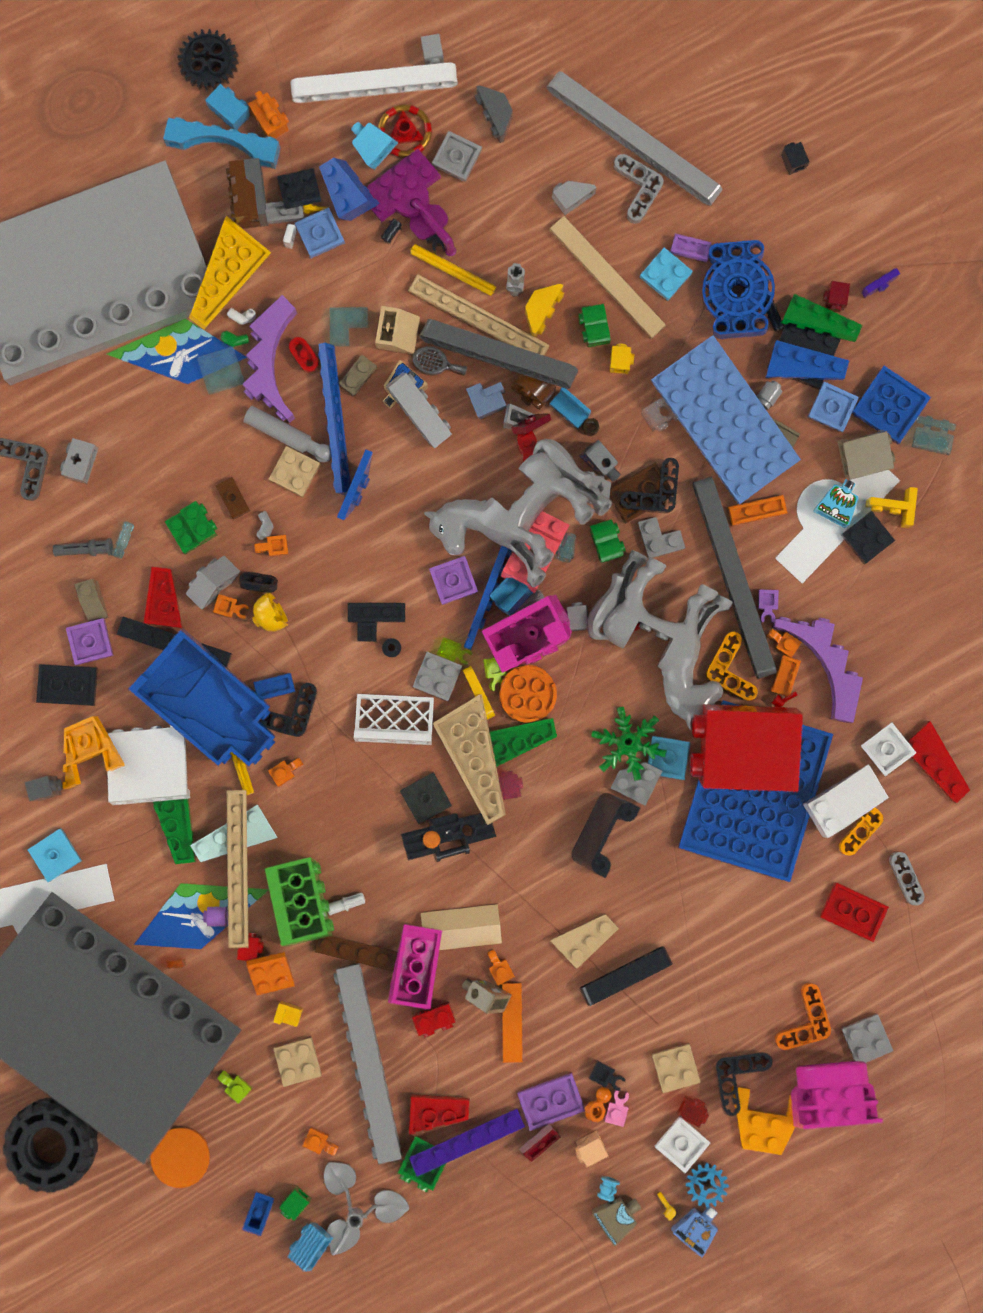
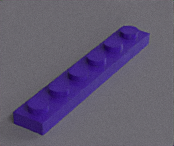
[409,1109,525,1176]

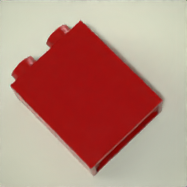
[690,704,803,792]

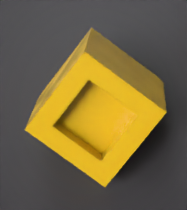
[273,1001,303,1027]

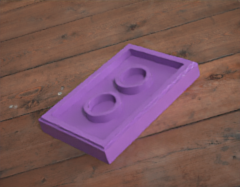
[517,1073,585,1131]

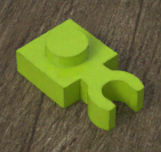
[483,657,506,691]

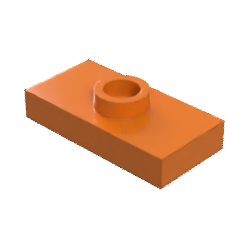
[770,655,801,696]

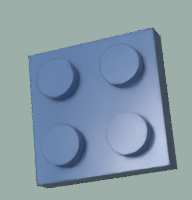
[295,208,345,258]
[808,382,859,432]

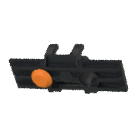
[401,813,496,862]

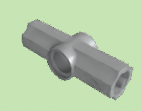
[506,263,525,297]

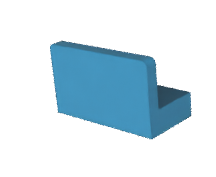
[549,388,591,430]
[490,578,533,616]

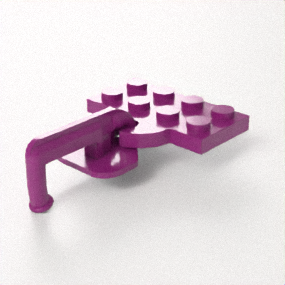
[367,149,456,256]

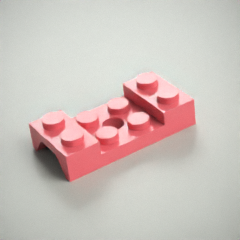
[501,511,570,593]

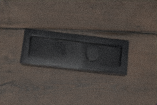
[348,603,405,623]

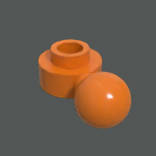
[585,1087,612,1122]

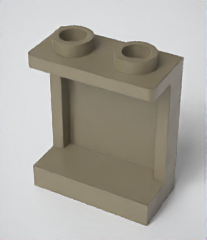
[838,429,895,480]

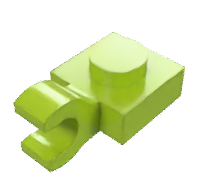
[217,1070,252,1104]

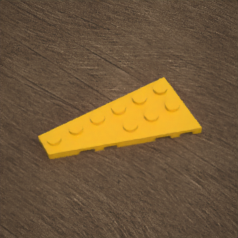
[189,216,271,330]

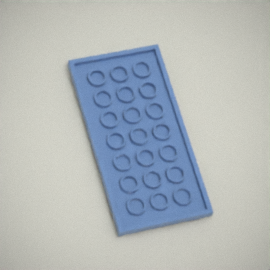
[650,335,801,505]

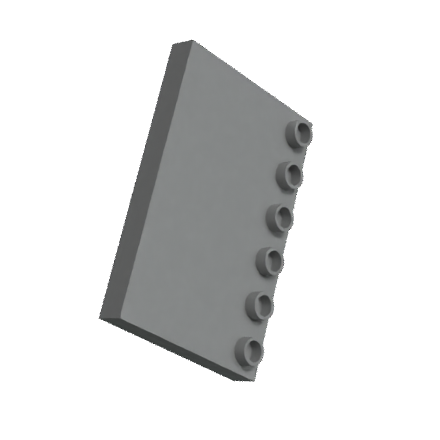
[0,161,207,385]

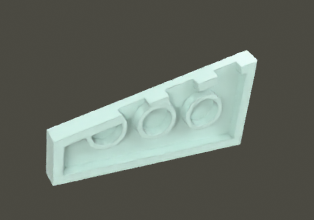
[190,805,278,862]

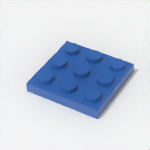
[852,366,931,444]

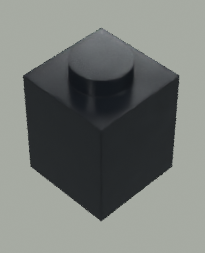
[781,142,810,175]

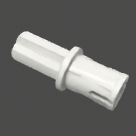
[328,893,365,916]

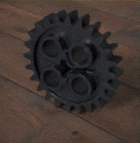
[177,29,239,91]

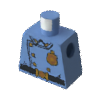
[671,1205,718,1257]

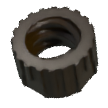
[582,418,599,436]

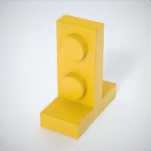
[865,487,918,528]

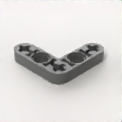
[0,438,48,501]

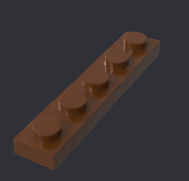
[315,936,398,971]

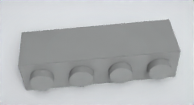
[385,372,452,448]

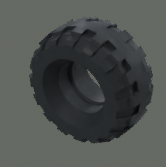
[3,1097,99,1193]

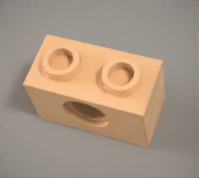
[575,1131,608,1167]

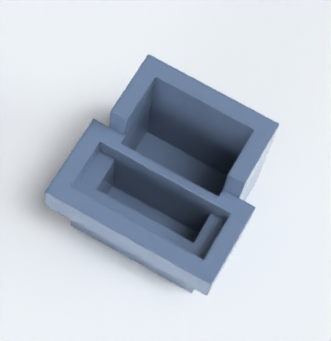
[466,382,507,419]

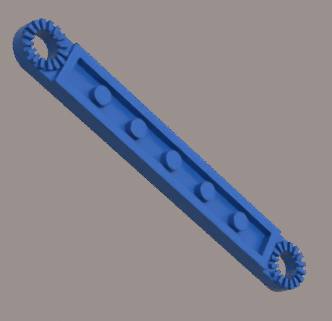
[464,545,512,650]

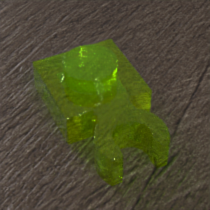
[436,637,472,665]

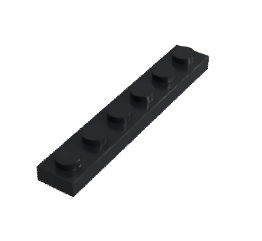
[117,616,232,668]

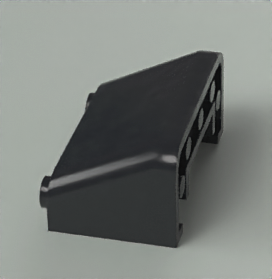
[571,793,641,878]

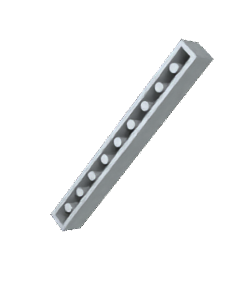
[334,963,402,1164]

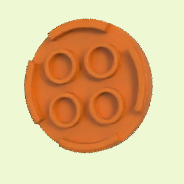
[499,665,557,723]
[151,1127,210,1188]

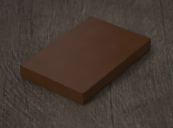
[610,462,673,524]

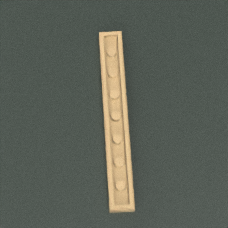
[550,216,666,339]
[408,274,550,356]
[227,790,248,948]

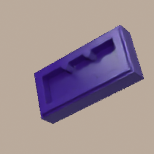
[861,268,900,299]

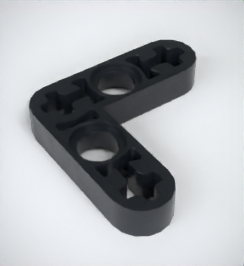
[620,457,679,513]
[261,683,318,737]
[715,1053,772,1116]

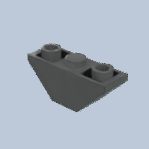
[474,85,513,143]

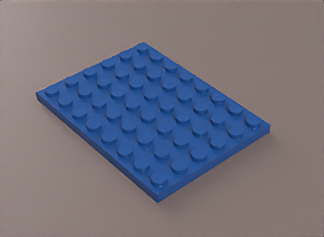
[678,700,833,882]

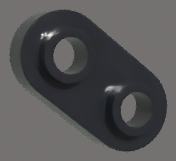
[239,572,278,593]

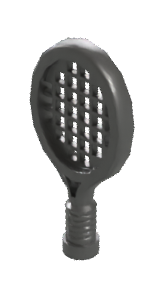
[413,346,468,375]

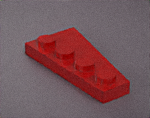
[908,721,970,803]

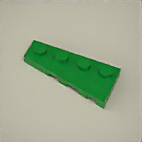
[490,718,557,767]
[153,798,196,865]

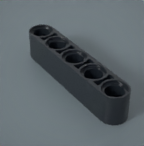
[579,946,673,1006]

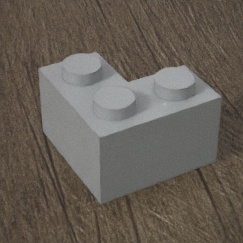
[186,556,240,610]

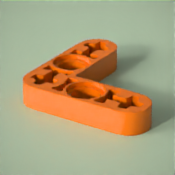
[775,983,831,1050]

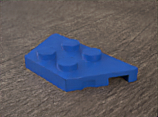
[337,449,373,520]

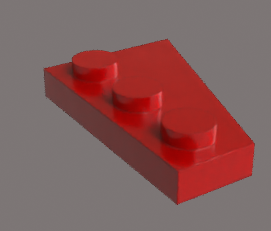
[144,567,183,629]
[409,1095,470,1135]

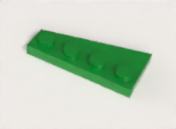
[781,294,863,342]

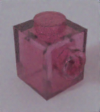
[498,771,524,800]

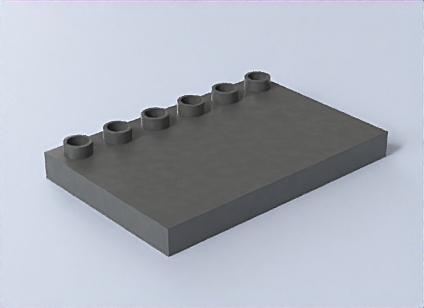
[0,892,241,1164]

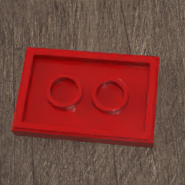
[819,882,889,942]

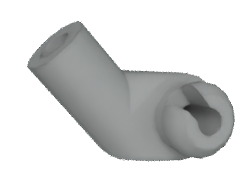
[257,511,273,540]

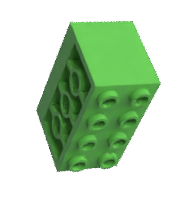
[265,857,334,947]

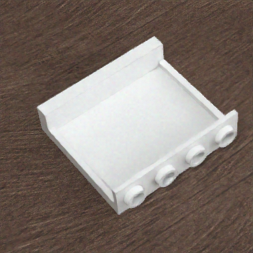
[108,725,190,805]

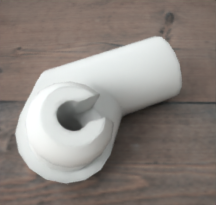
[227,308,256,325]

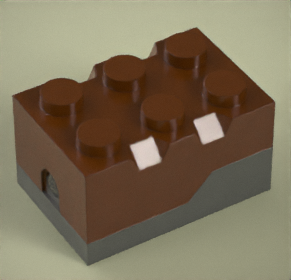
[226,158,269,229]

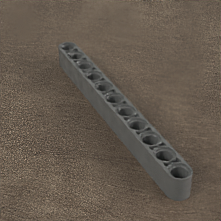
[693,477,776,679]

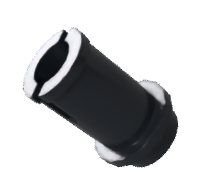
[380,218,402,244]

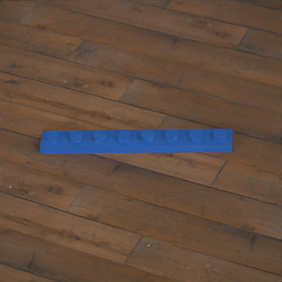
[318,343,351,495]

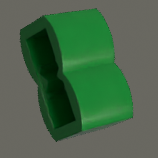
[578,304,611,347]
[589,519,626,564]

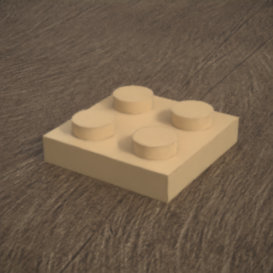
[269,446,321,497]
[274,1037,322,1087]
[652,1043,701,1093]

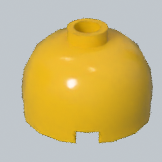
[252,593,288,632]

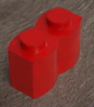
[517,431,537,462]

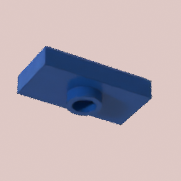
[253,673,296,700]

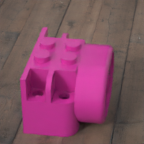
[482,595,572,673]
[791,1061,883,1129]

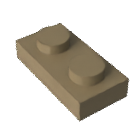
[339,355,377,397]

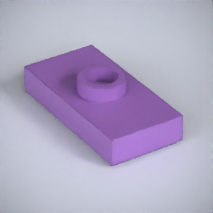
[670,234,712,262]

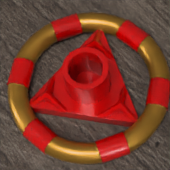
[378,104,432,158]

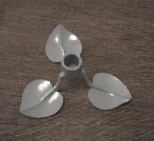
[324,1162,409,1255]

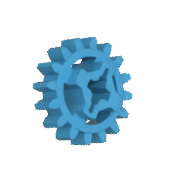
[686,1163,729,1208]

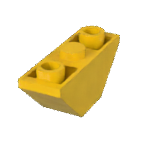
[525,284,565,338]

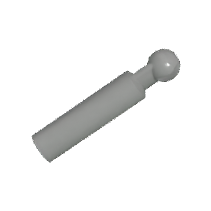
[243,406,332,463]

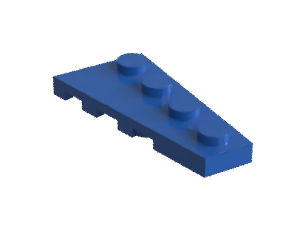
[765,340,850,380]

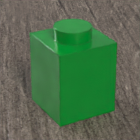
[279,1186,311,1221]

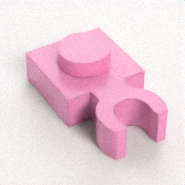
[604,1090,629,1127]

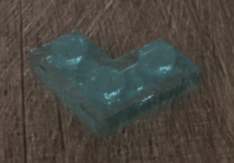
[330,307,368,347]

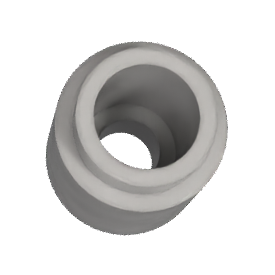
[757,380,783,410]

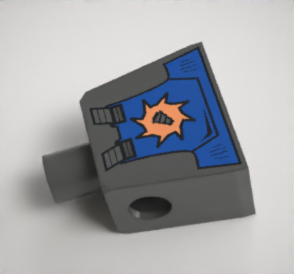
[579,440,621,482]

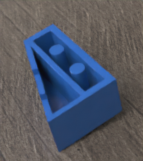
[319,158,380,221]

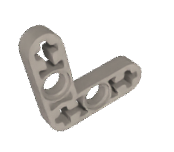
[614,154,663,224]

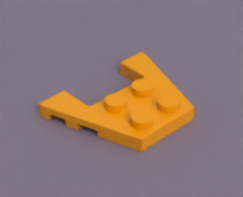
[62,716,125,789]
[731,1086,795,1155]

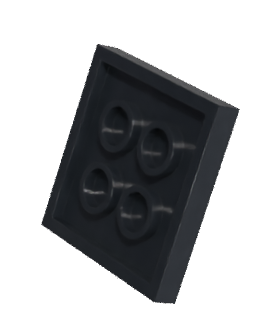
[767,323,841,390]

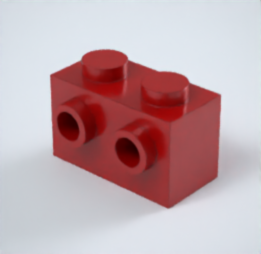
[412,1002,456,1038]

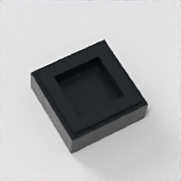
[357,622,377,642]

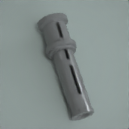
[53,538,113,557]

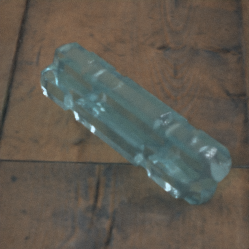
[112,521,134,559]

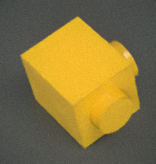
[609,344,634,374]

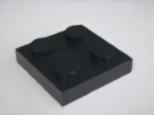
[277,168,322,210]
[841,511,895,564]

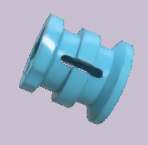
[597,1176,620,1201]

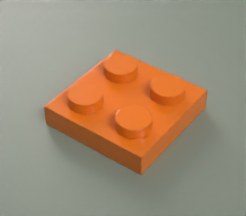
[247,952,295,995]

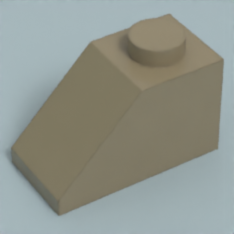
[74,579,109,622]

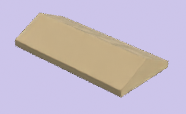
[421,904,502,950]

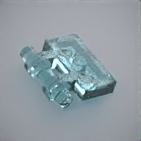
[912,415,956,455]

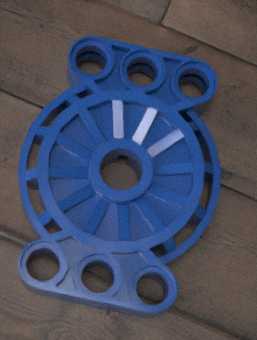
[702,240,775,339]

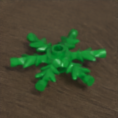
[591,707,667,781]

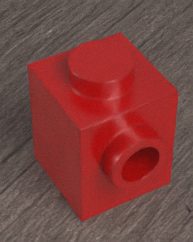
[237,932,264,961]

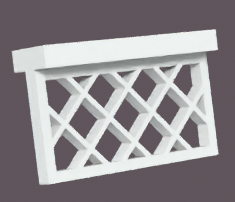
[354,694,434,745]

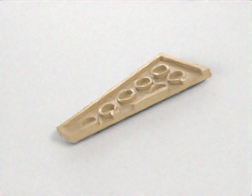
[432,695,506,825]

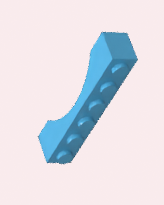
[163,117,281,169]

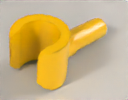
[303,204,329,214]
[657,1192,676,1221]

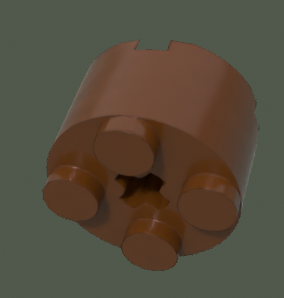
[510,374,556,410]

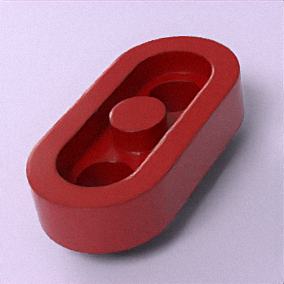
[289,337,319,373]

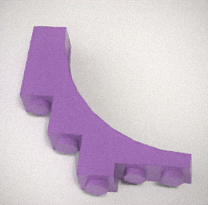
[243,295,297,423]
[772,617,863,723]

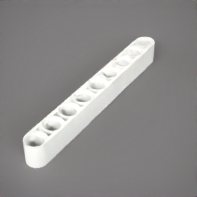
[291,63,458,103]

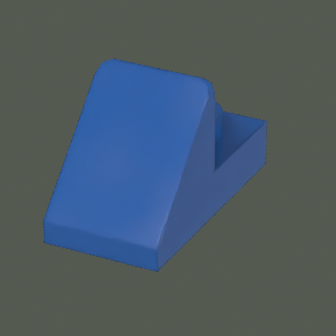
[242,1192,275,1236]

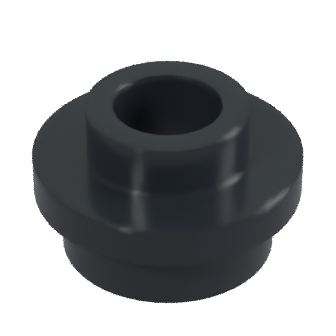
[382,638,401,658]

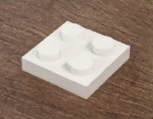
[861,722,916,776]
[655,1116,710,1173]

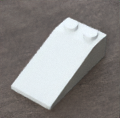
[803,764,889,838]

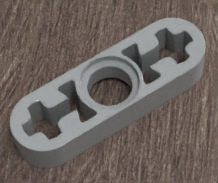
[889,852,925,905]

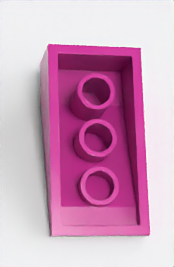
[388,924,442,1009]

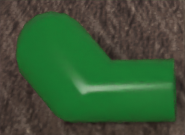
[221,331,249,347]

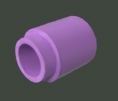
[203,907,228,926]

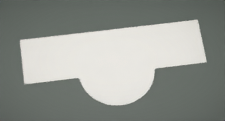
[775,470,900,583]
[0,864,115,934]

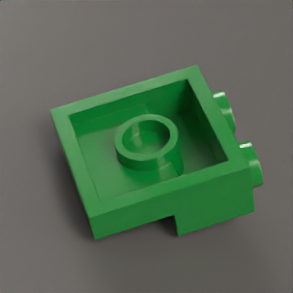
[164,501,218,555]
[397,1136,446,1192]

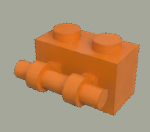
[248,91,289,138]

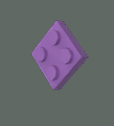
[429,556,478,605]
[66,618,114,665]

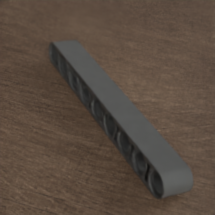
[419,319,578,389]

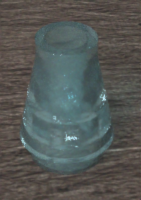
[556,533,577,563]

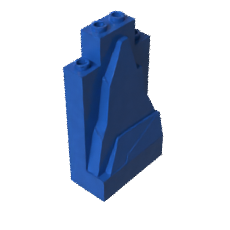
[129,629,275,766]

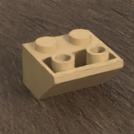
[375,306,420,354]

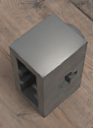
[24,776,63,801]

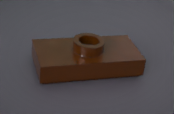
[216,477,250,520]

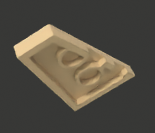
[550,914,619,969]

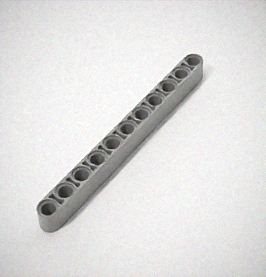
[547,71,722,206]

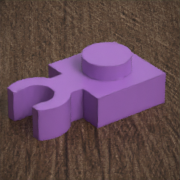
[758,589,779,623]

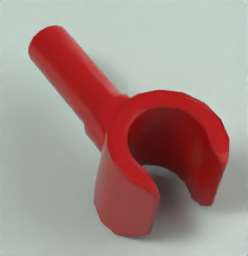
[771,692,798,707]

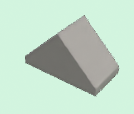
[503,404,535,430]

